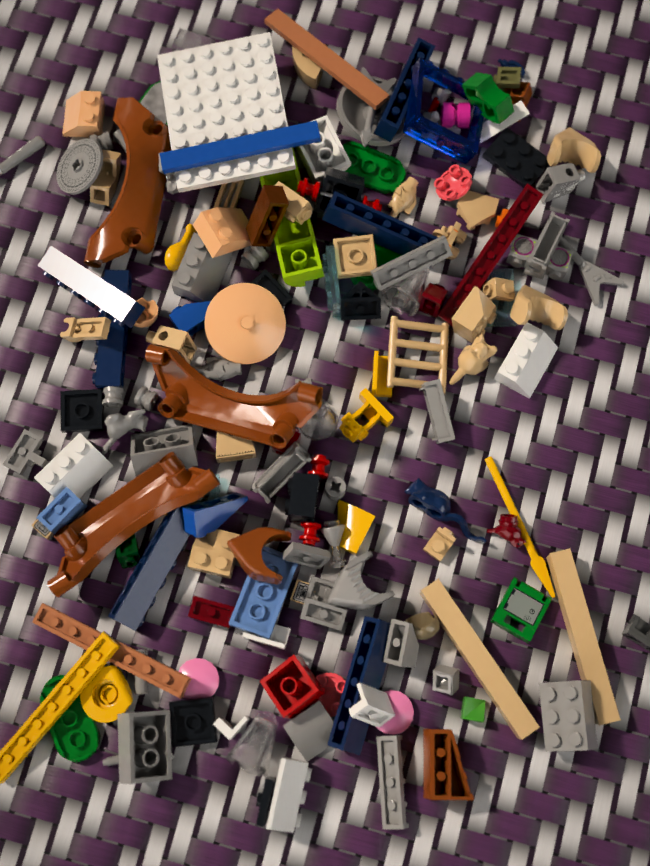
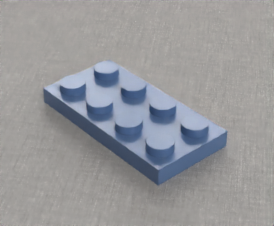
[228,546,298,640]

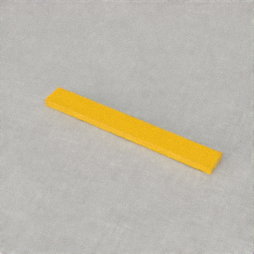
[0,632,121,784]

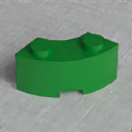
[462,72,514,124]

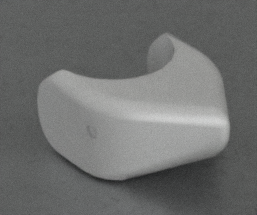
[327,551,395,610]

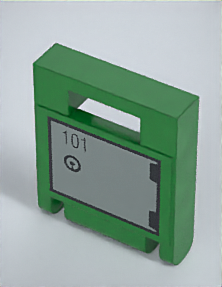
[490,577,552,644]

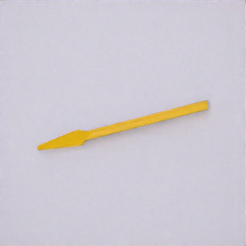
[485,456,555,598]

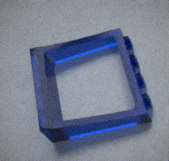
[403,58,484,165]

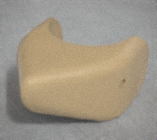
[547,127,601,173]
[510,285,568,330]

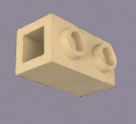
[275,181,314,225]

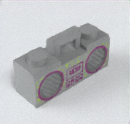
[506,234,573,280]

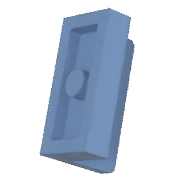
[36,487,87,534]

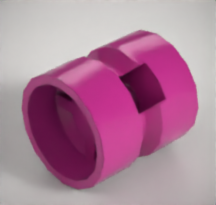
[441,102,471,129]

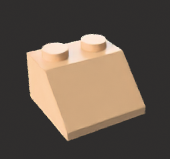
[63,91,105,138]

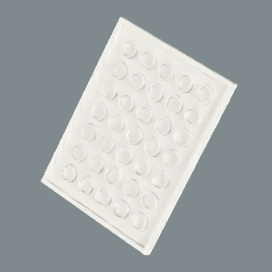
[157,32,296,193]

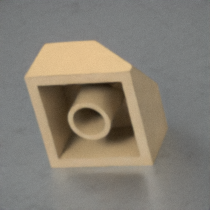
[451,286,497,344]
[187,529,240,579]

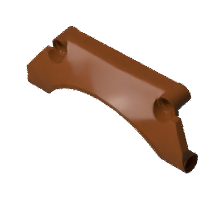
[84,97,171,268]
[145,344,323,449]
[47,452,220,597]

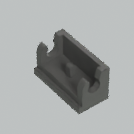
[622,614,650,652]

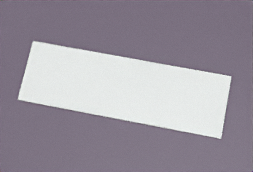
[473,101,530,143]

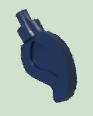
[498,59,525,79]

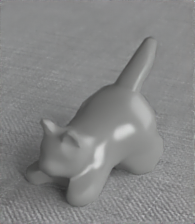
[102,409,148,455]

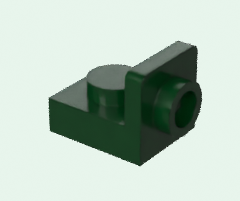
[116,533,141,569]

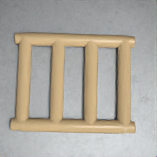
[386,316,449,394]

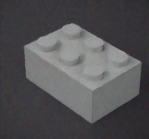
[539,680,598,752]
[117,710,172,784]

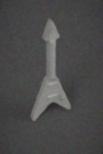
[360,67,397,147]
[558,236,624,306]

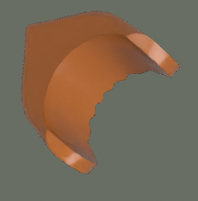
[227,527,292,584]

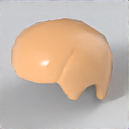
[134,297,159,328]

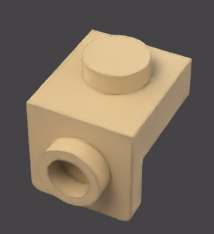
[482,277,515,302]

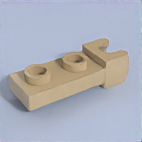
[60,317,111,342]

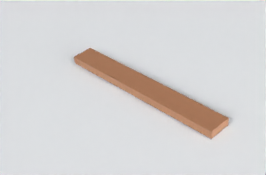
[264,9,390,110]
[32,603,192,699]

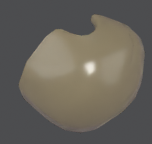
[405,612,440,640]

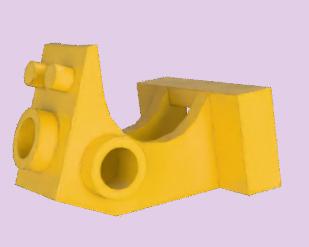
[339,388,394,443]

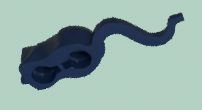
[405,478,487,543]

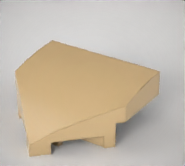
[456,190,499,231]

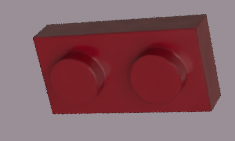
[188,596,235,629]

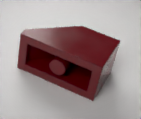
[418,283,448,318]

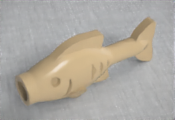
[388,177,418,218]

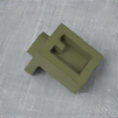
[493,67,521,89]

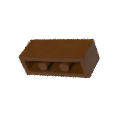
[246,185,289,247]

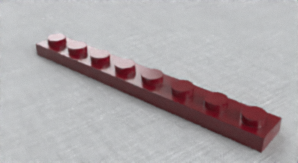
[437,183,544,327]

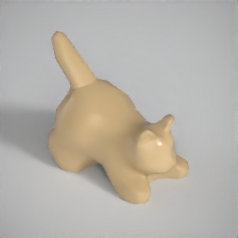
[449,334,497,385]

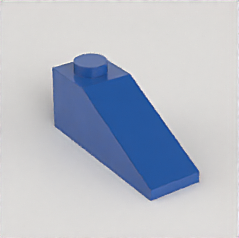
[169,301,211,337]
[183,492,248,538]

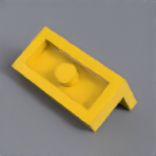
[371,351,392,398]

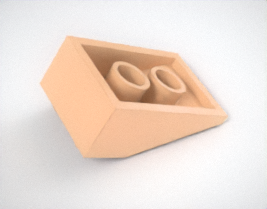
[193,207,252,258]

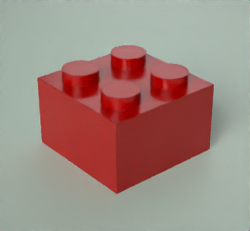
[260,654,326,719]

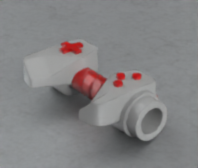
[420,88,452,130]

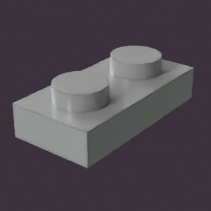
[282,542,331,569]

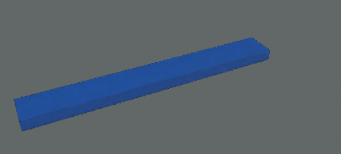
[160,120,321,174]

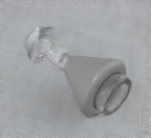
[320,519,346,568]

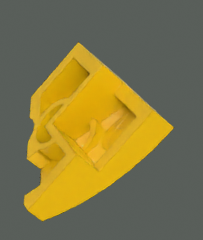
[337,500,375,556]

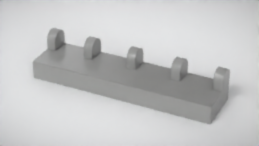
[370,235,452,291]
[376,735,409,829]

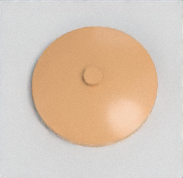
[204,283,286,365]

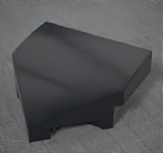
[340,281,381,320]

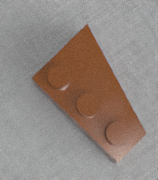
[423,729,474,800]

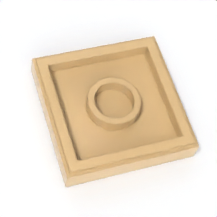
[333,234,378,279]

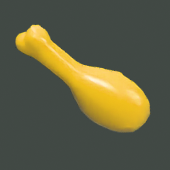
[164,224,196,271]

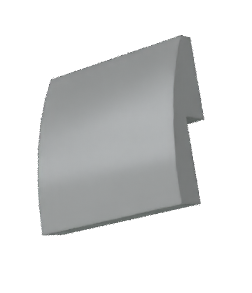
[300,576,348,631]
[283,700,334,762]

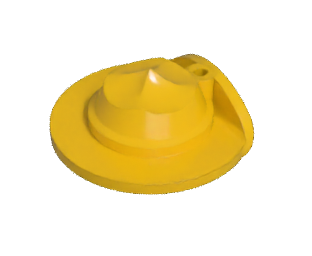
[80,665,133,723]

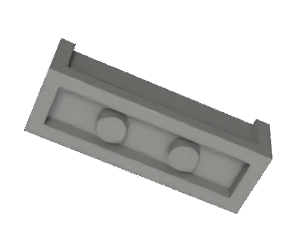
[524,212,570,276]
[419,379,455,444]
[252,441,312,504]

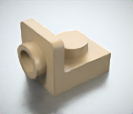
[423,527,456,562]

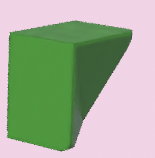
[460,696,485,723]

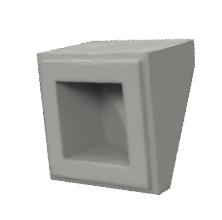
[432,665,460,695]

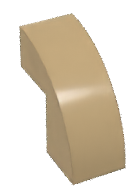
[292,45,323,90]
[90,149,121,206]

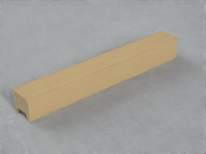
[546,549,621,726]
[419,578,540,740]

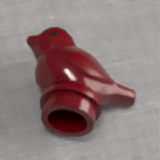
[487,514,526,548]

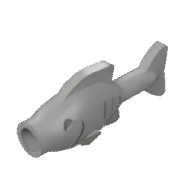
[193,357,242,381]

